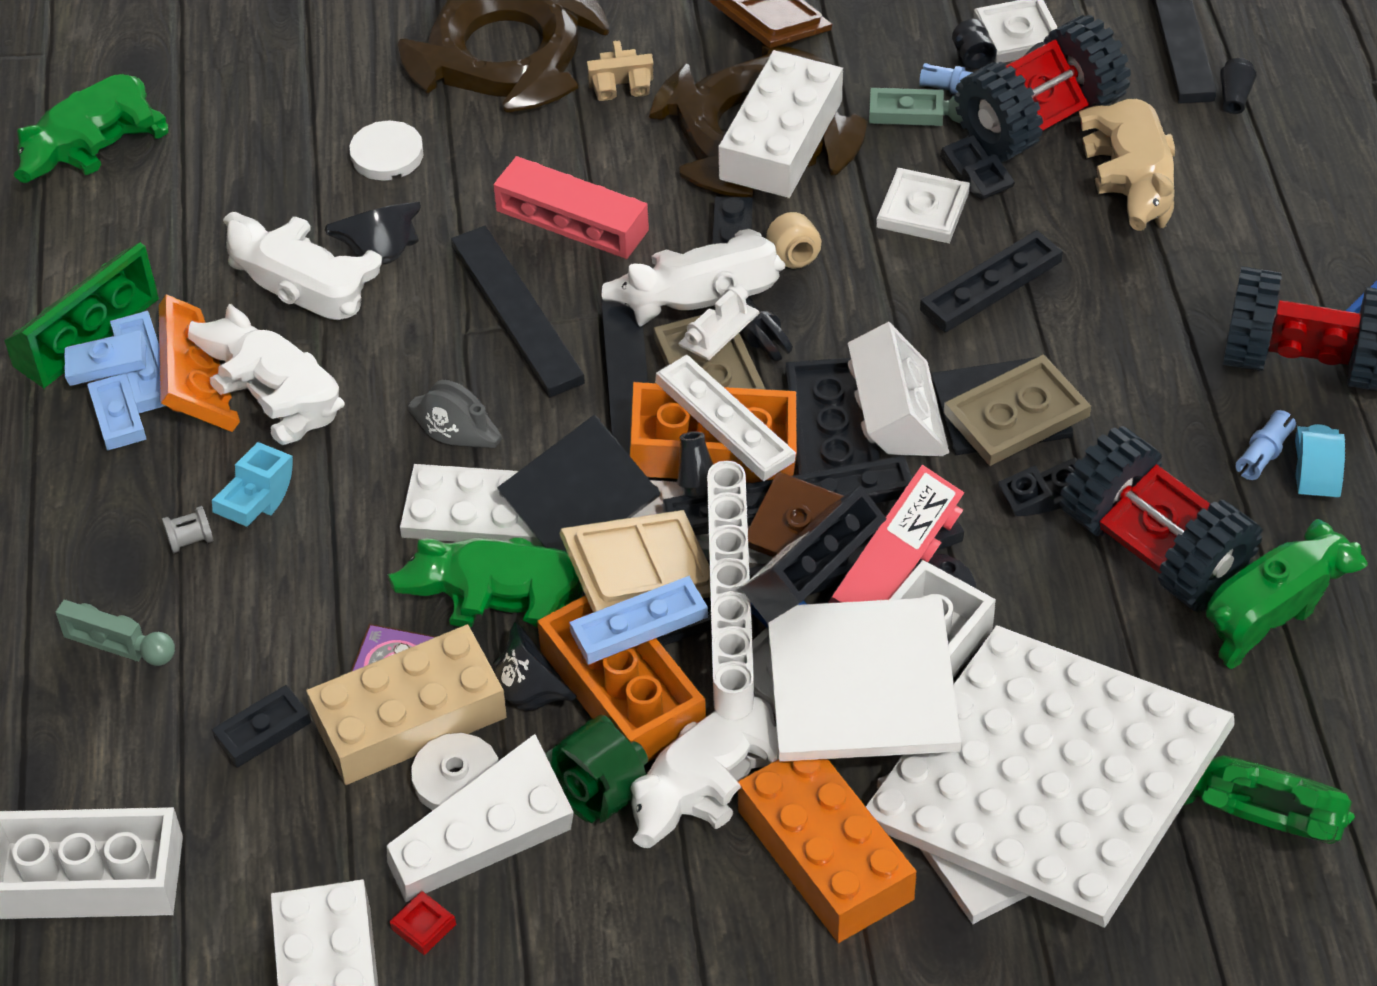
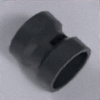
[952,19,997,70]

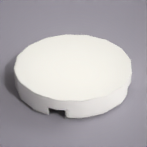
[349,120,424,181]

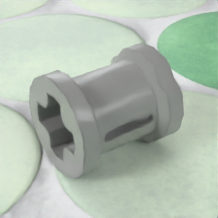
[162,506,213,554]

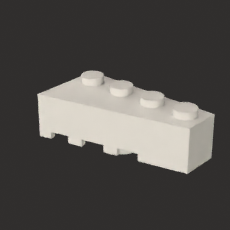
[387,734,574,902]

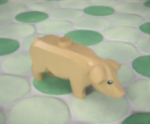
[1079,99,1175,231]

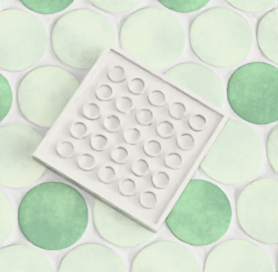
[866,625,1234,928]

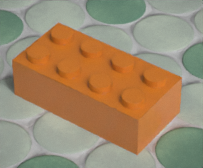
[629,382,797,483]
[537,595,706,762]
[738,759,917,943]

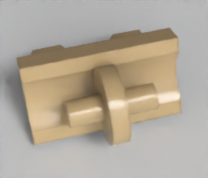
[587,40,653,101]

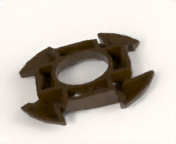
[398,0,609,112]
[649,44,868,197]

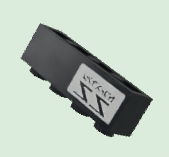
[741,486,887,623]

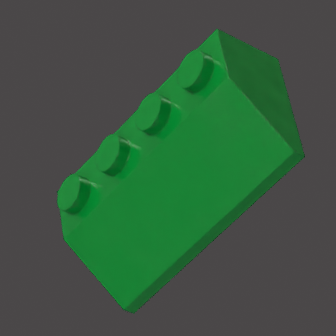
[4,242,159,389]

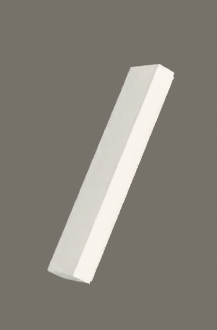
[655,355,796,481]

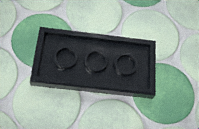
[786,358,880,475]

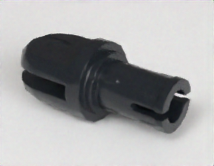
[743,296,793,361]

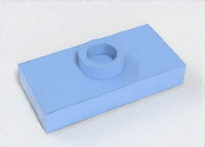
[65,330,146,386]

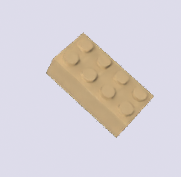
[306,624,507,785]

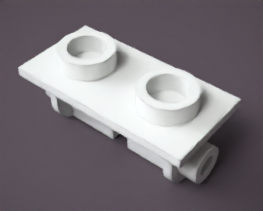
[679,286,760,361]

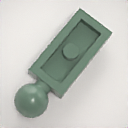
[869,88,963,126]
[56,600,175,666]

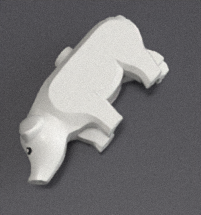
[223,212,382,320]
[602,229,785,327]
[188,304,345,445]
[631,697,779,848]

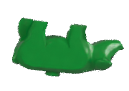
[14,74,169,183]
[1206,519,1368,669]
[387,538,583,627]
[1184,755,1355,844]

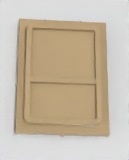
[559,510,711,613]

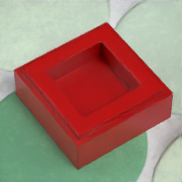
[390,891,456,955]

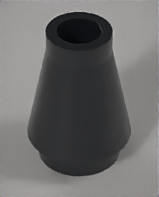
[1220,58,1257,114]
[677,432,713,497]

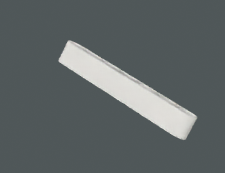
[707,461,754,720]

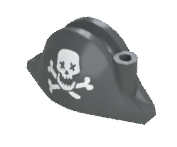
[408,380,502,448]

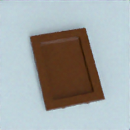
[708,0,833,48]

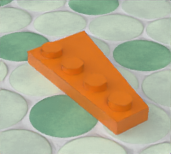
[159,294,240,432]

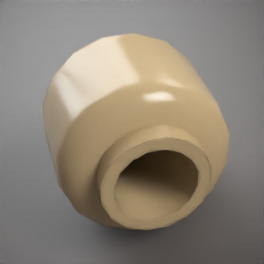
[766,212,822,269]

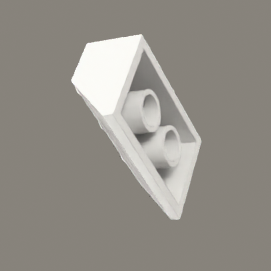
[848,322,949,456]

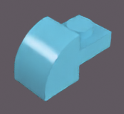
[1295,424,1345,497]
[212,442,293,527]

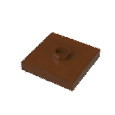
[748,472,844,558]

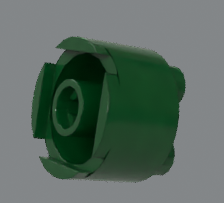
[546,714,648,823]

